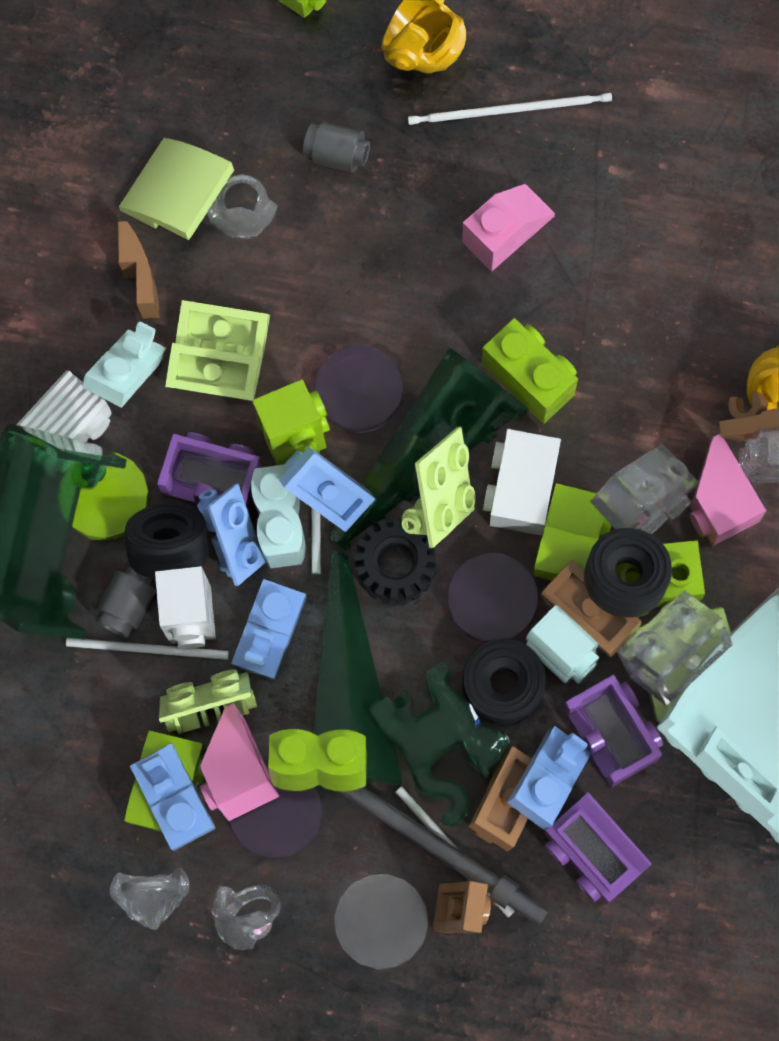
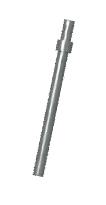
[338,787,549,926]

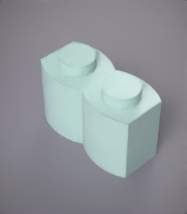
[251,464,306,568]
[526,605,599,685]

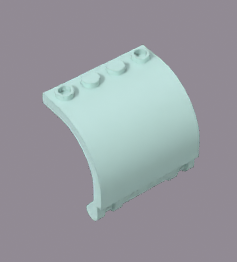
[657,587,779,843]

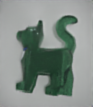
[369,661,510,827]

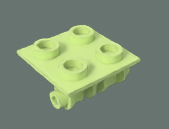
[402,427,476,548]
[159,669,257,734]

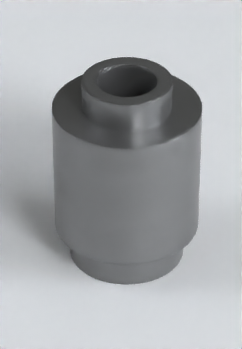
[303,121,370,173]
[95,567,156,638]

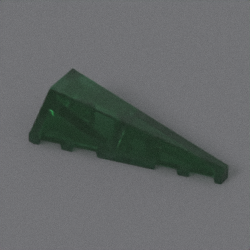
[328,348,529,551]
[313,551,402,786]

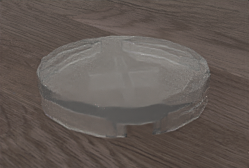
[334,874,428,970]

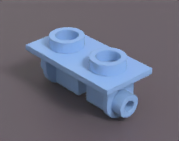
[197,484,266,586]

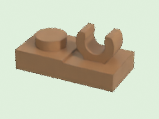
[719,392,779,442]
[541,560,641,658]
[468,746,532,851]
[432,881,491,934]

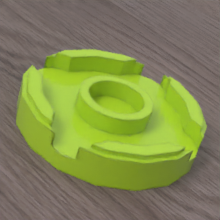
[59,452,149,541]

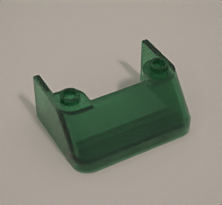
[0,424,127,639]

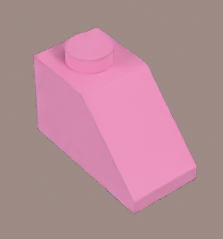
[462,184,555,272]
[690,434,766,546]
[200,703,279,821]

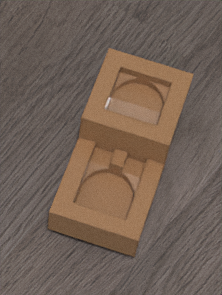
[118,221,160,319]

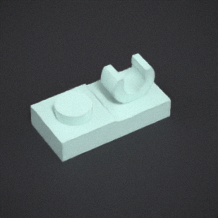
[83,321,167,408]

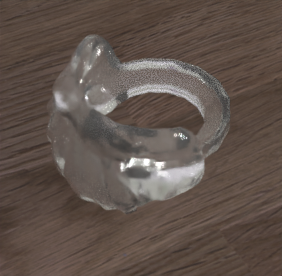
[206,174,278,239]
[110,868,190,930]
[211,885,281,950]

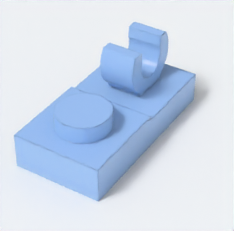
[279,446,375,532]
[231,579,307,681]
[507,726,591,830]
[130,744,216,851]

